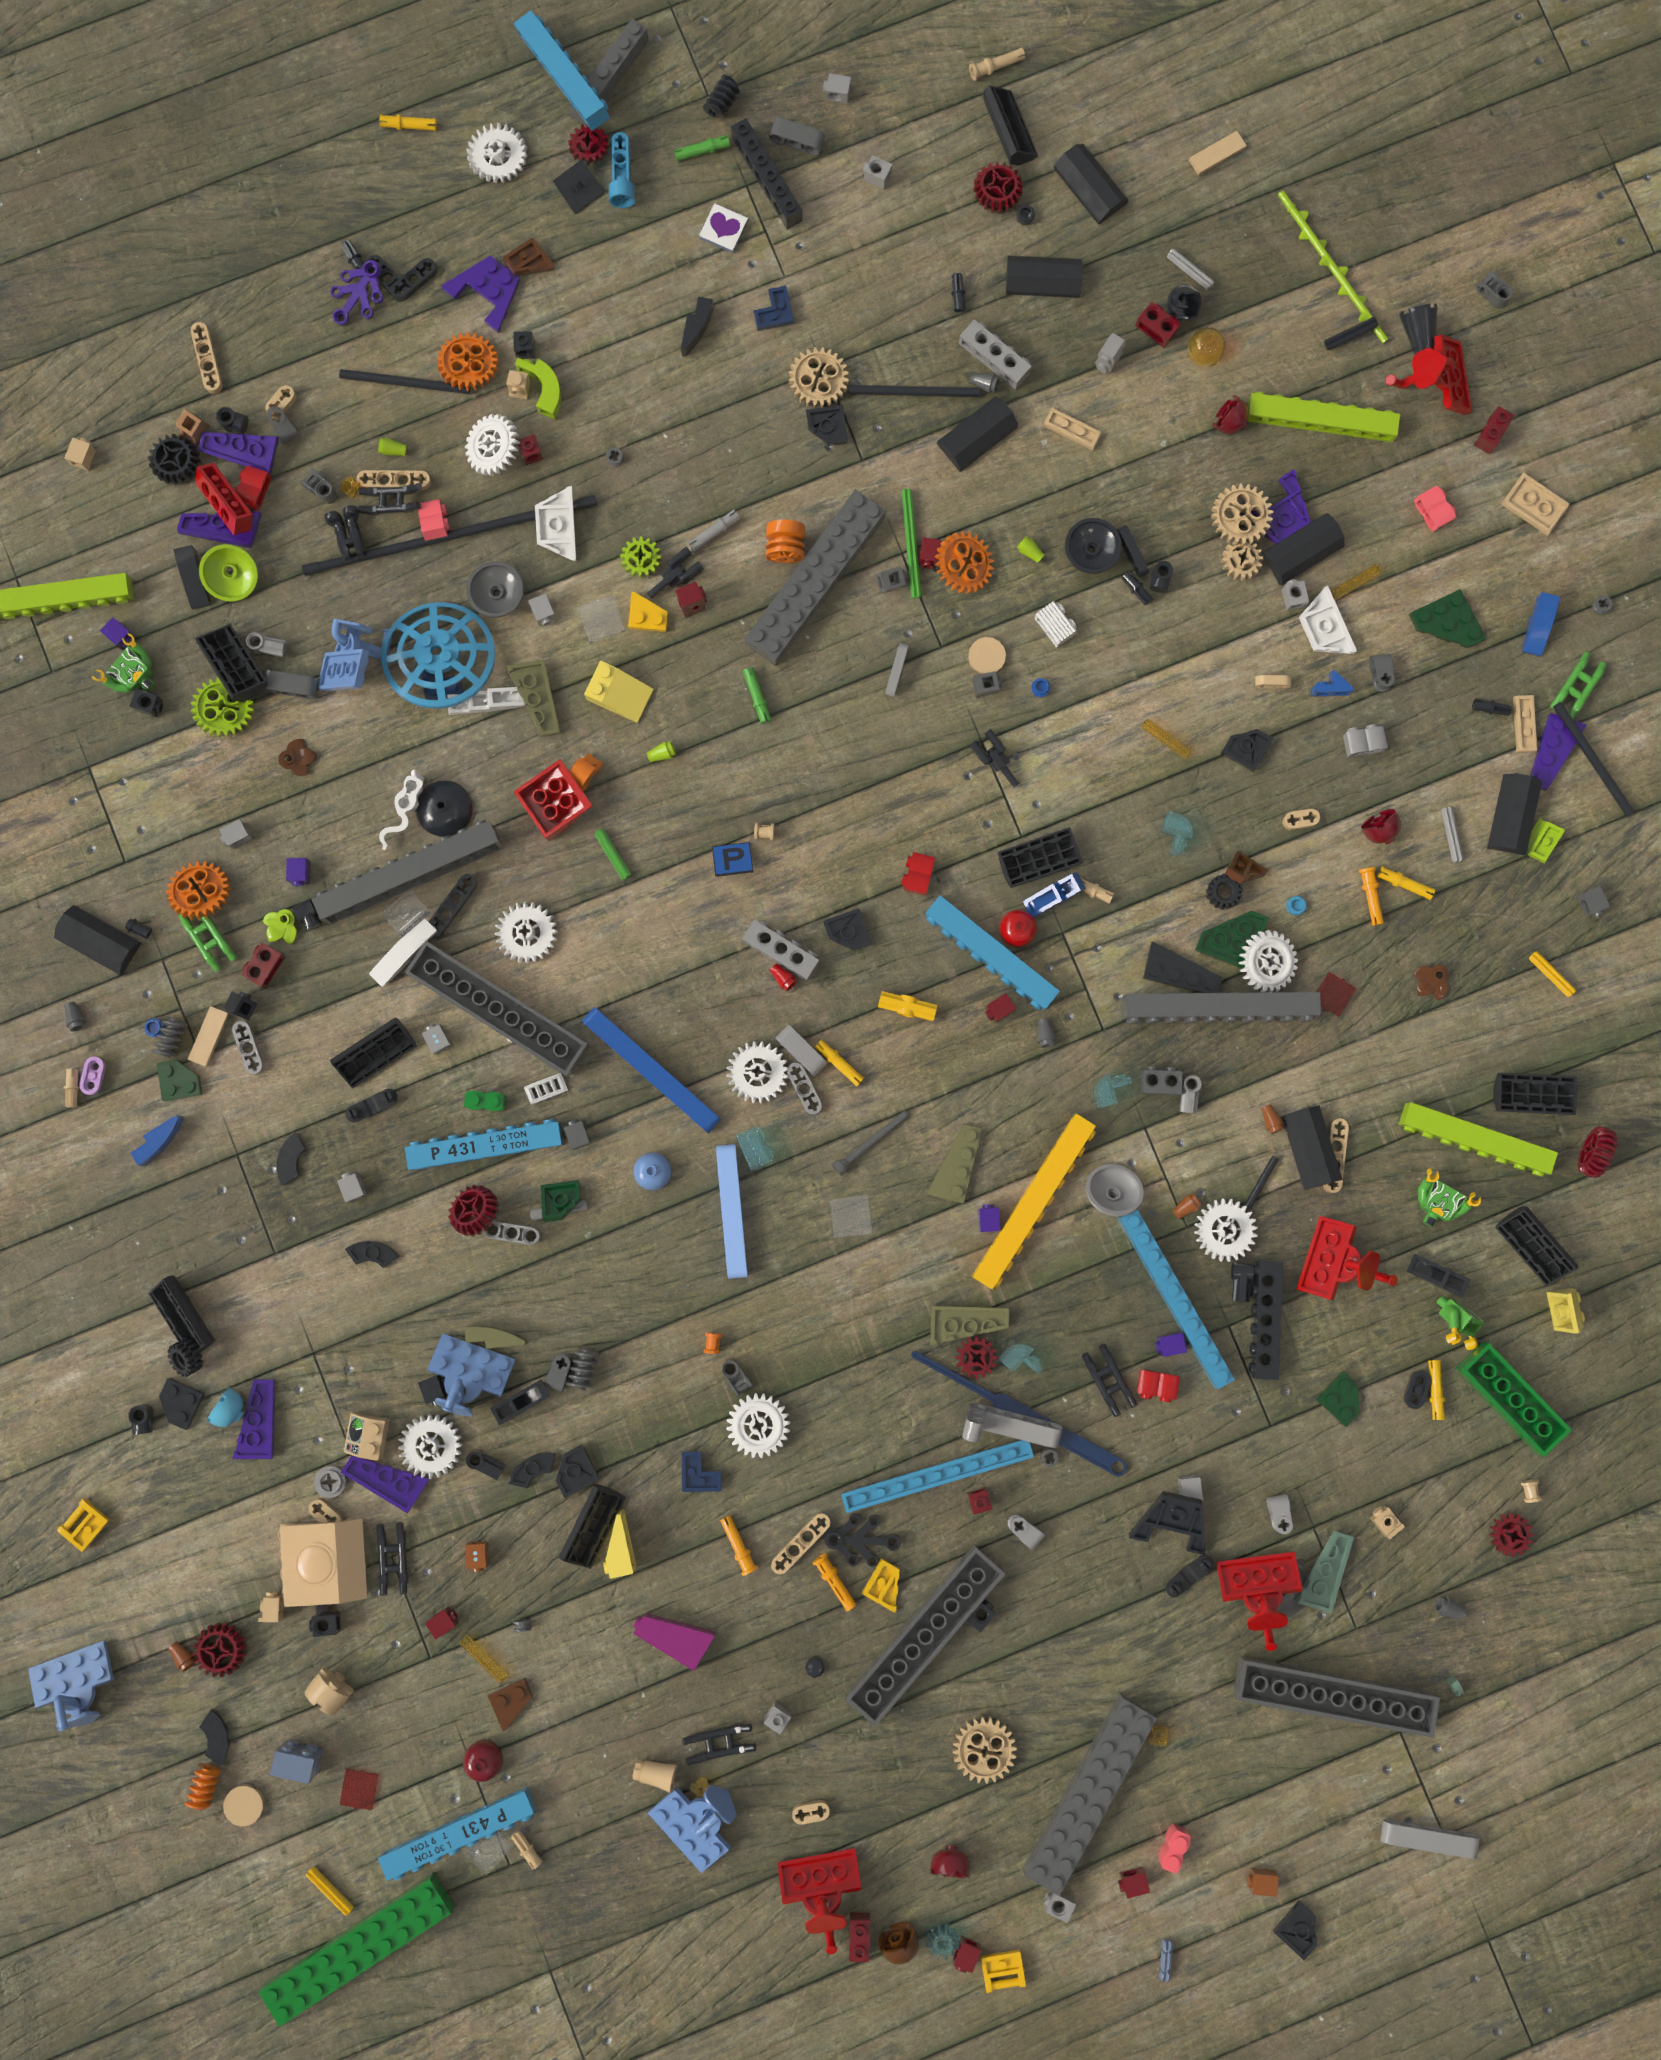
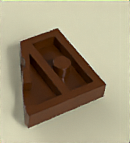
[503,237,555,275]
[1225,851,1268,884]
[488,1678,533,1731]

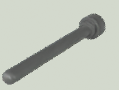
[832,1111,909,1176]

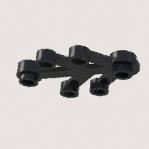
[824,1513,901,1567]

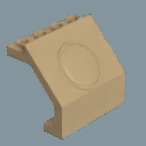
[278,1517,367,1607]

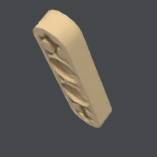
[191,322,223,394]
[357,470,431,490]
[1323,1118,1349,1193]
[771,1512,830,1574]

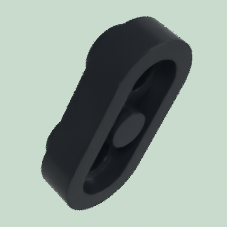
[1403,1370,1431,1409]

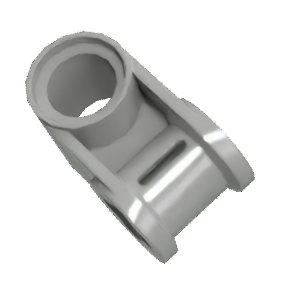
[1266,1494,1293,1534]
[1007,1514,1046,1550]

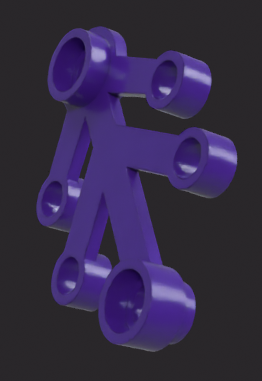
[330,260,384,326]

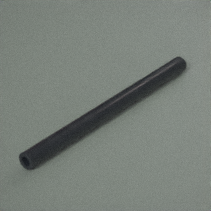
[339,369,470,394]
[849,385,980,397]
[1553,701,1635,817]

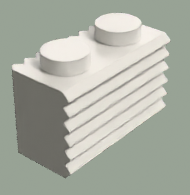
[1035,601,1077,648]

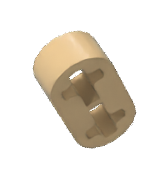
[265,385,296,419]
[1255,675,1291,689]
[1282,809,1320,830]
[309,1498,343,1523]
[792,1800,829,1825]

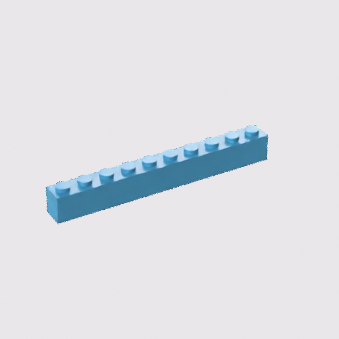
[1117,1209,1235,1389]

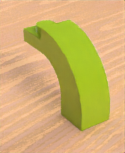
[515,358,562,420]

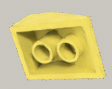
[584,660,654,723]
[1547,1288,1585,1333]
[603,1509,637,1579]

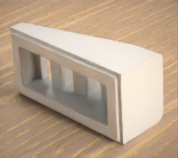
[524,1073,568,1105]

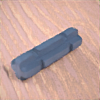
[1159,1939,1173,1982]

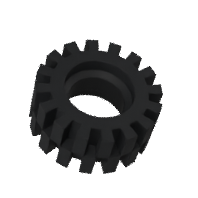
[1206,874,1243,910]
[167,1338,203,1377]

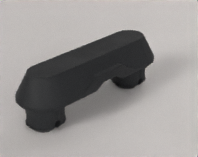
[345,1088,398,1123]
[1166,1555,1214,1597]

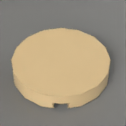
[968,637,1006,674]
[223,1784,265,1827]

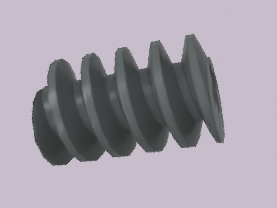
[152,1016,188,1058]
[566,1347,600,1390]

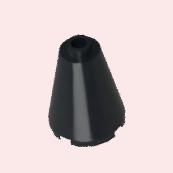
[1399,304,1438,355]

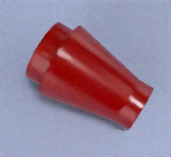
[769,963,797,991]

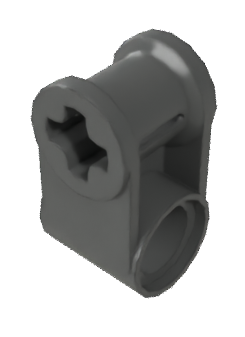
[1475,271,1513,309]
[267,406,299,445]
[300,468,337,504]
[1369,654,1395,692]
[544,1353,573,1392]
[722,1359,754,1397]

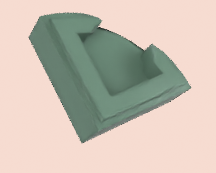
[1446,1676,1464,1697]

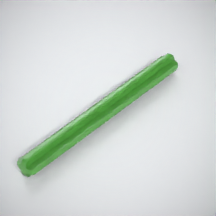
[902,489,921,599]

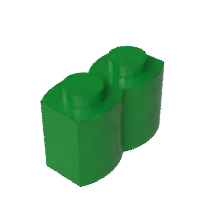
[464,1091,507,1112]

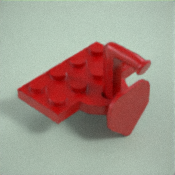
[1385,334,1473,415]
[1297,1216,1398,1301]
[1216,1552,1303,1651]
[777,1848,862,1955]

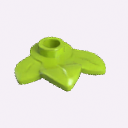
[263,909,297,945]

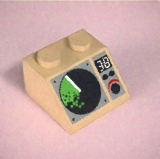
[344,1413,390,1461]

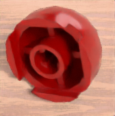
[999,910,1037,948]

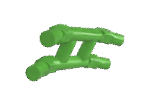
[1550,652,1607,718]
[179,914,237,972]

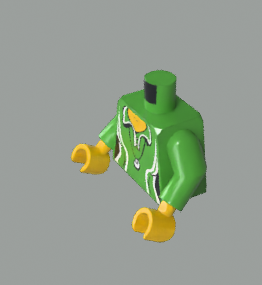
[92,633,155,693]
[1418,1168,1481,1227]
[1436,1296,1485,1350]

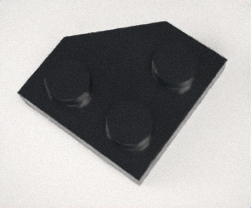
[806,405,848,446]
[1221,729,1273,772]
[823,908,872,951]
[159,1378,205,1430]
[556,1444,600,1498]
[1273,1900,1317,1960]

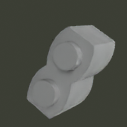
[1095,333,1126,374]
[1343,724,1388,757]

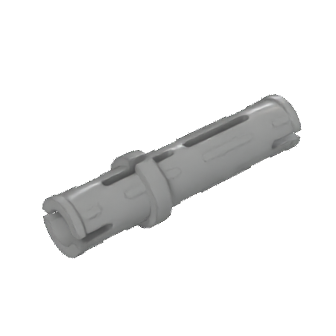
[688,509,740,552]

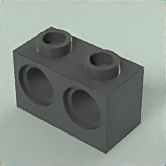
[1140,1066,1183,1096]

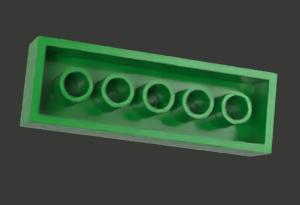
[1454,1342,1572,1457]

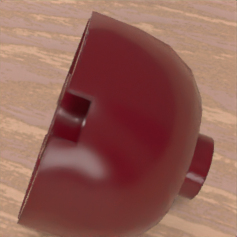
[1212,395,1249,435]
[1361,809,1401,845]
[463,1739,503,1782]
[930,1845,970,1878]

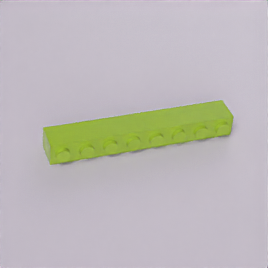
[1247,392,1400,442]
[0,573,134,619]
[1399,1102,1558,1177]

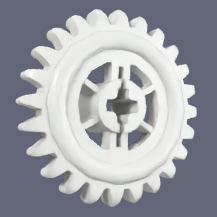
[467,123,528,183]
[465,414,520,476]
[495,901,558,964]
[1239,930,1298,993]
[726,1041,789,1104]
[1194,1198,1258,1262]
[726,1393,791,1458]
[398,1414,463,1479]

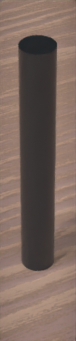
[1244,1156,1279,1209]

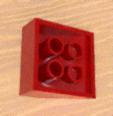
[513,759,593,842]

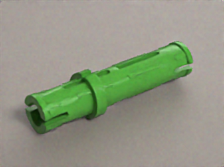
[674,135,730,162]
[742,667,772,724]

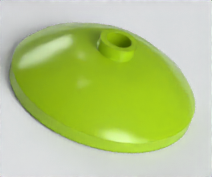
[199,544,258,601]

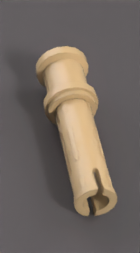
[969,47,1025,81]

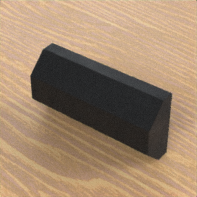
[983,85,1038,166]
[1053,144,1128,225]
[1006,256,1083,298]
[937,397,1018,472]
[1263,513,1345,585]
[196,624,268,702]
[1487,773,1542,856]
[998,827,1083,888]
[54,905,141,976]
[330,1017,417,1089]
[1493,1073,1577,1115]
[1282,1105,1343,1190]
[1495,1206,1578,1287]
[148,1275,215,1353]
[558,1484,626,1569]

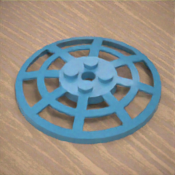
[381,602,495,709]

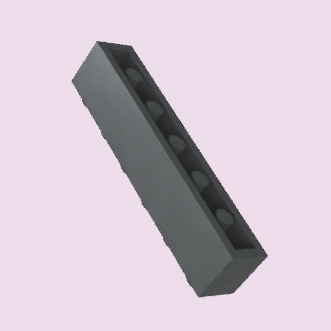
[569,19,649,127]

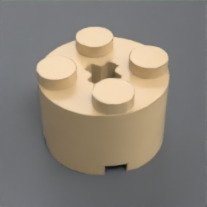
[305,1667,354,1715]

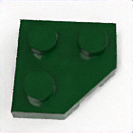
[157,1060,202,1102]
[541,1180,581,1223]
[1316,1371,1359,1427]

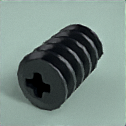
[703,74,740,119]

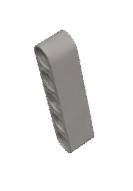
[1380,1819,1480,1859]

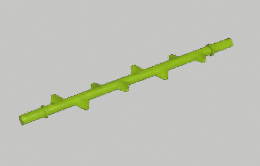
[1278,190,1389,344]

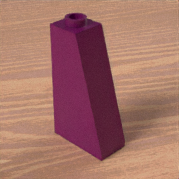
[633,1613,715,1671]

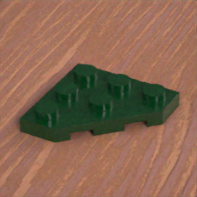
[1409,589,1486,648]
[1194,911,1269,969]

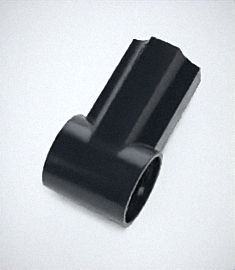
[1231,1263,1254,1302]
[466,1449,506,1480]

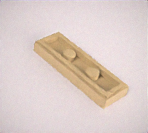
[1189,131,1247,176]
[1043,408,1102,450]
[1513,695,1538,753]
[188,1006,229,1067]

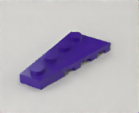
[198,432,279,474]
[177,512,262,548]
[1530,713,1587,791]
[340,1455,429,1514]

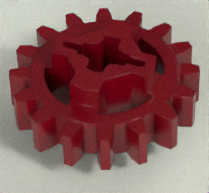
[568,124,609,166]
[955,1336,998,1379]
[1489,1513,1534,1557]

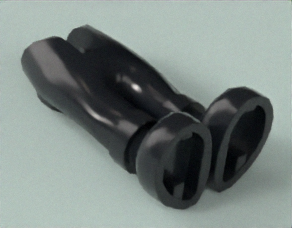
[324,505,364,562]

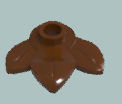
[278,739,317,776]
[1414,965,1449,1001]

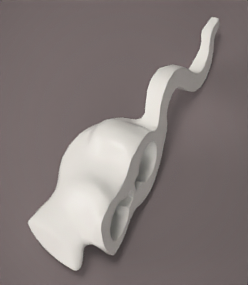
[379,769,425,850]

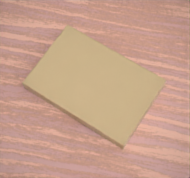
[1501,472,1570,535]

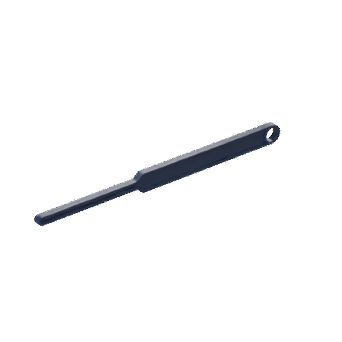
[911,1351,1127,1476]

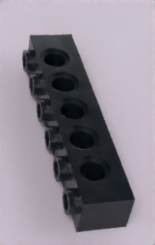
[730,118,803,229]
[1249,1261,1283,1380]

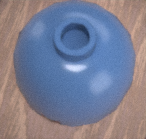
[633,1152,672,1191]

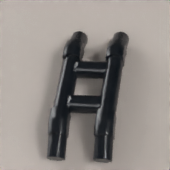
[358,483,422,515]
[1082,1343,1138,1417]
[376,1522,408,1596]
[682,1723,756,1766]

